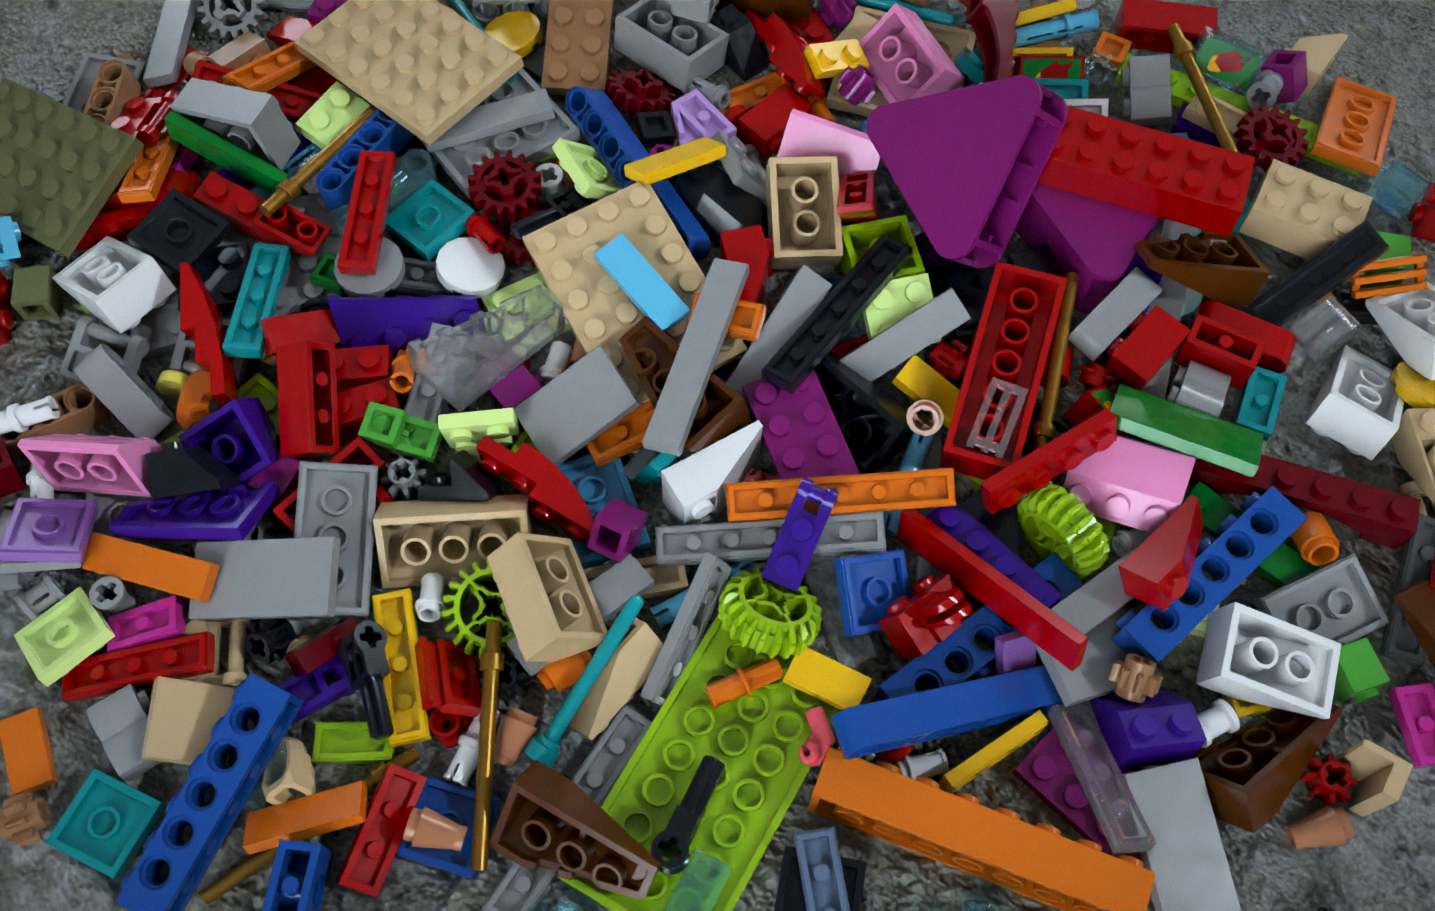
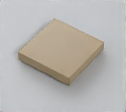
[141,676,236,766]

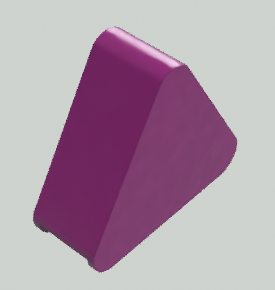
[866,75,1068,269]
[1015,183,1160,314]

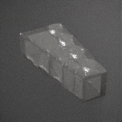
[408,284,566,412]

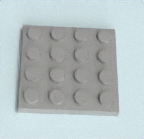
[418,68,581,199]

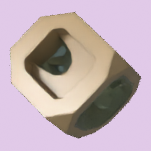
[262,737,316,805]

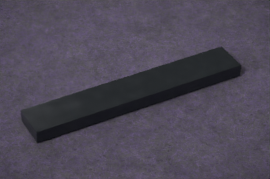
[761,234,913,394]

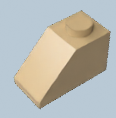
[1284,33,1348,96]

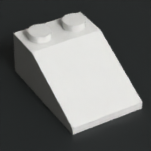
[52,236,177,334]
[1365,281,1435,381]
[1306,345,1405,461]
[661,420,763,525]
[1196,602,1341,719]

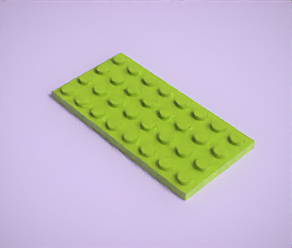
[558,614,841,911]

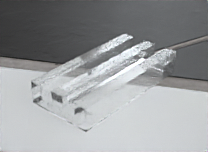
[966,377,1029,459]

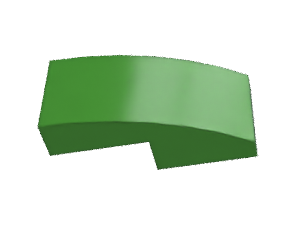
[358,401,443,463]

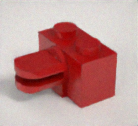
[877,573,974,660]

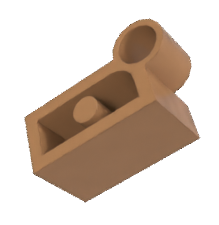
[183,31,272,76]

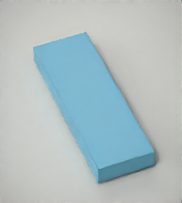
[594,233,690,333]

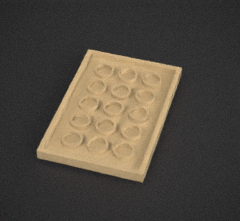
[294,0,524,145]
[522,181,747,406]

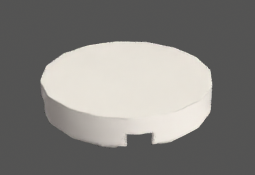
[435,237,505,298]

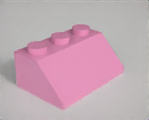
[859,3,965,103]
[777,109,883,186]
[17,433,161,497]
[1063,434,1196,533]

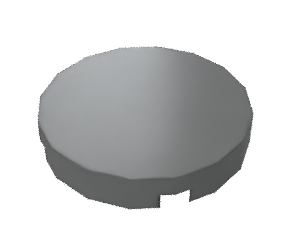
[334,237,405,297]

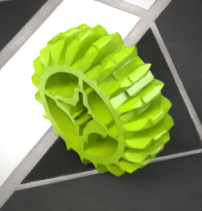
[1017,483,1110,580]
[441,559,516,659]
[717,568,822,660]

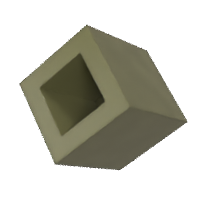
[10,265,64,322]

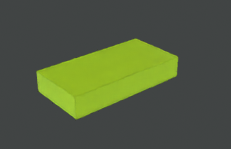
[311,721,396,765]

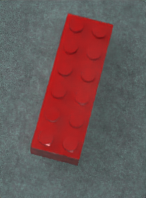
[1037,106,1255,237]
[939,261,1068,480]

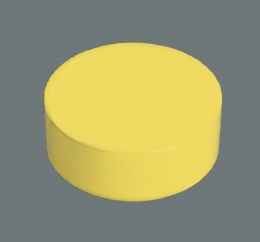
[156,370,189,400]

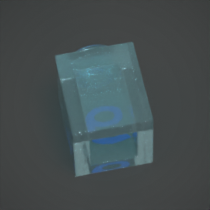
[1366,160,1430,221]

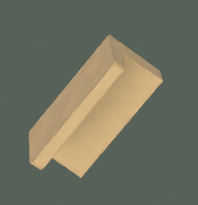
[1334,739,1413,817]

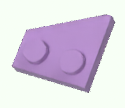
[670,89,737,145]

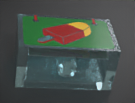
[1194,26,1266,93]

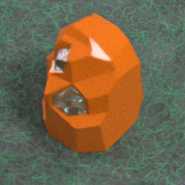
[176,370,222,430]

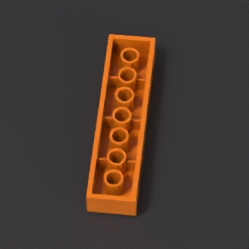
[807,746,1156,911]

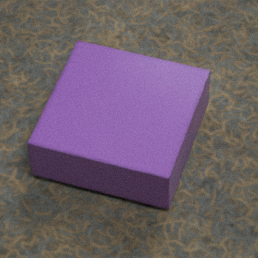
[995,630,1036,675]

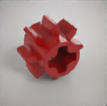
[928,338,970,382]
[1299,753,1358,806]

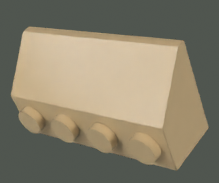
[373,494,533,589]

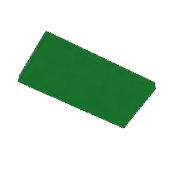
[1110,384,1264,477]

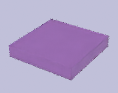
[0,498,99,563]

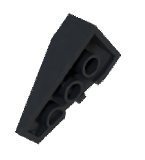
[673,163,770,259]
[814,353,913,474]

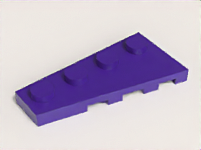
[328,295,485,354]
[109,480,281,541]

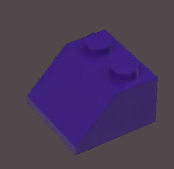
[178,397,276,496]
[1089,686,1207,770]

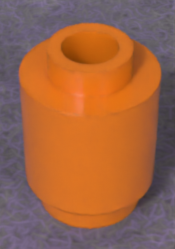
[1291,511,1340,566]
[536,650,592,694]

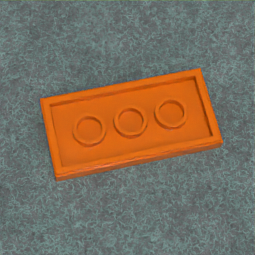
[1310,76,1398,177]

